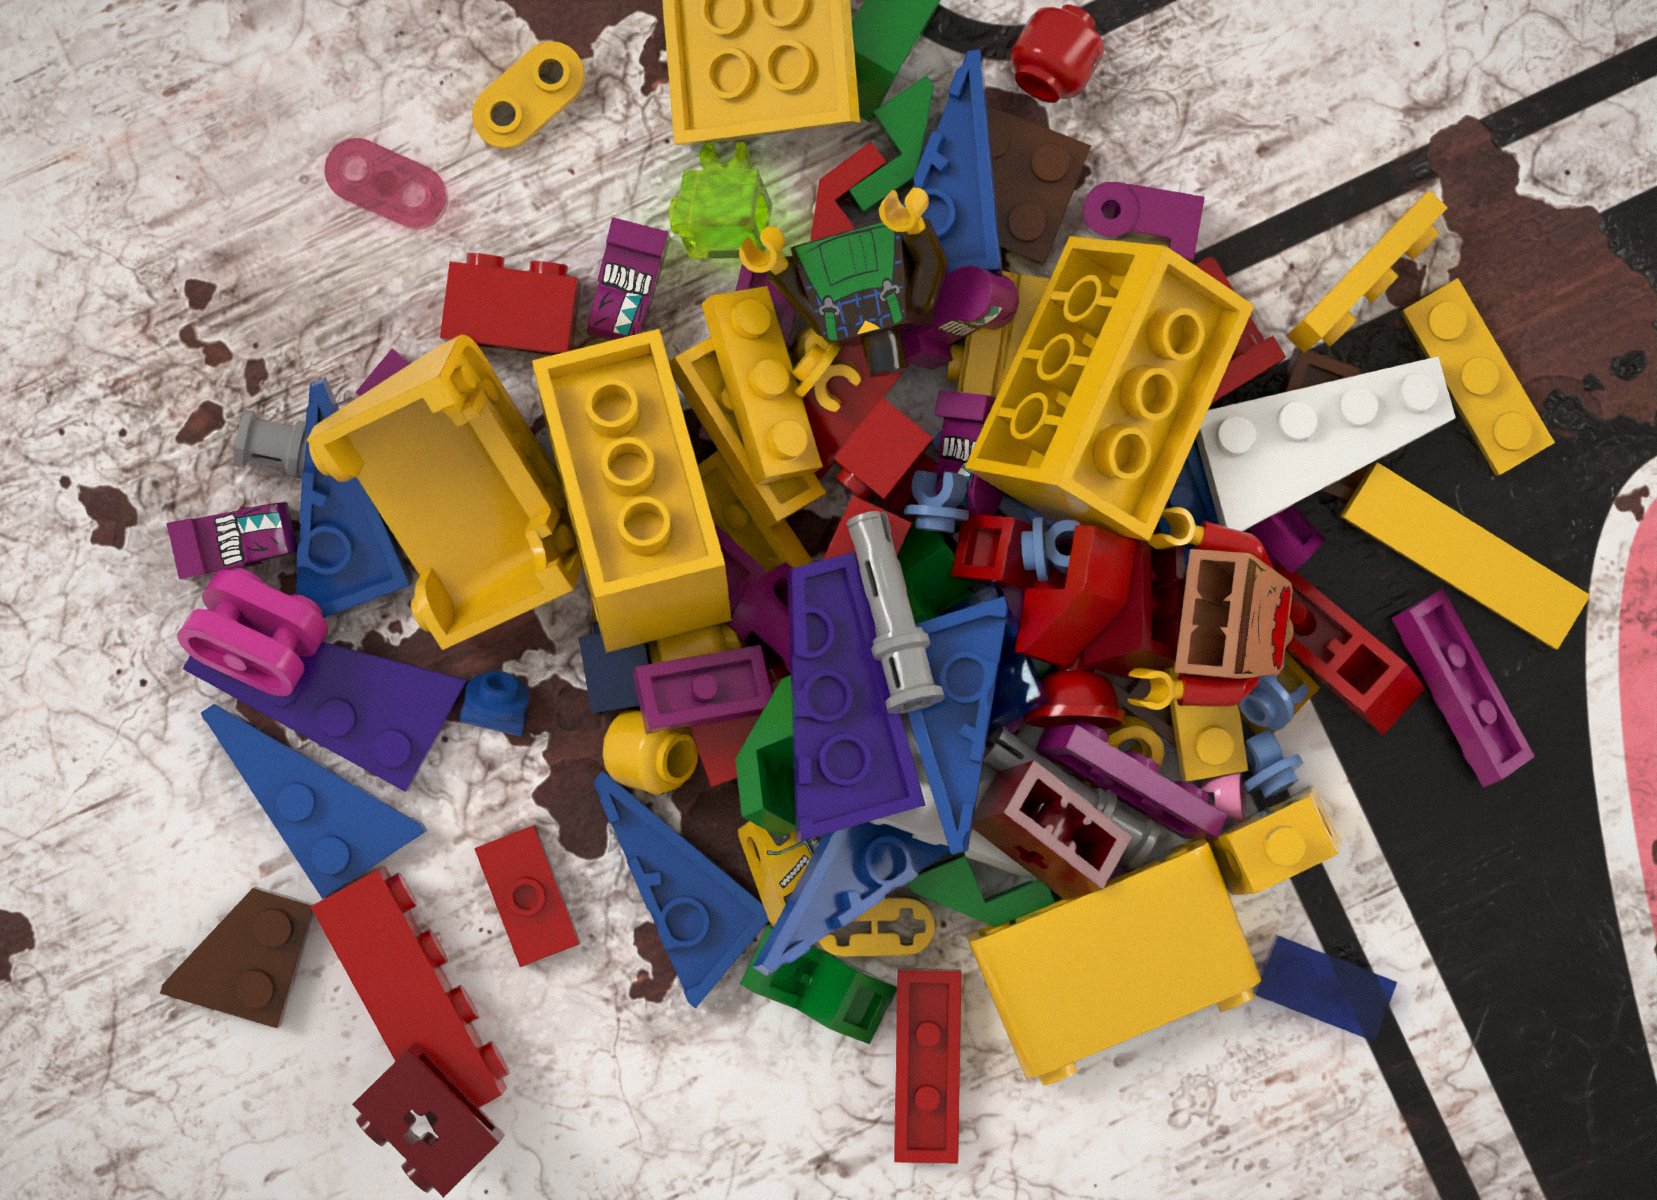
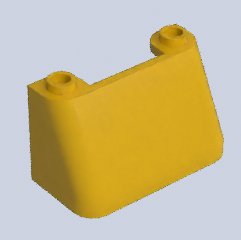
[307,334,583,650]
[966,839,1262,1086]

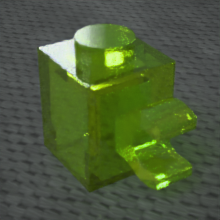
[669,142,772,259]

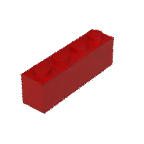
[310,866,510,1131]

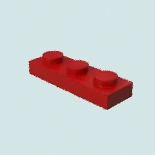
[894,968,962,1164]

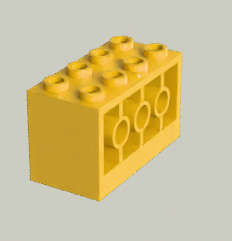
[965,236,1255,541]
[532,329,732,653]

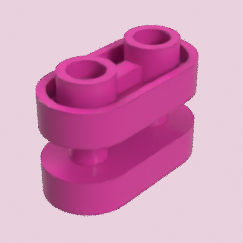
[177,568,328,696]

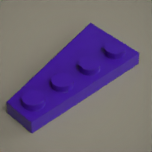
[787,552,926,842]
[183,642,469,792]

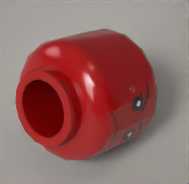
[1010,4,1104,103]

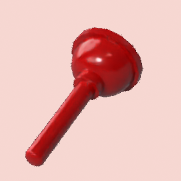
[1023,650,1126,729]

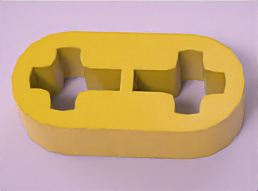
[818,896,935,957]

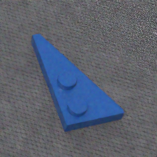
[903,49,1003,274]
[296,377,412,618]
[908,596,1008,855]
[201,704,427,899]
[593,770,769,1009]
[752,822,950,975]

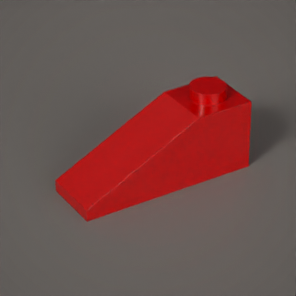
[1272,562,1426,736]

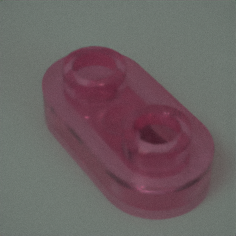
[324,138,448,230]

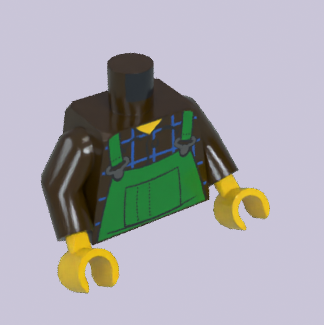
[739,188,949,377]

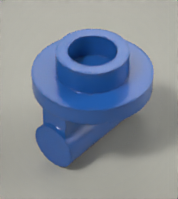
[460,671,529,737]

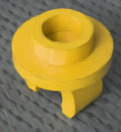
[791,343,862,412]

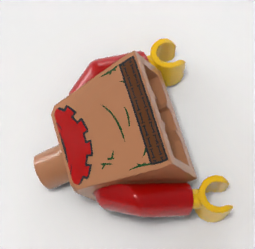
[1128,507,1294,710]

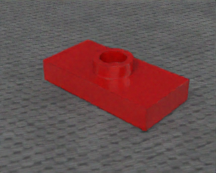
[474,825,581,967]

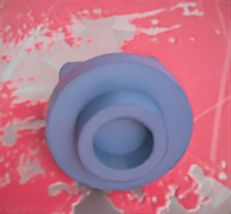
[904,470,969,533]
[1021,517,1080,582]
[1239,661,1309,730]
[1243,729,1304,799]

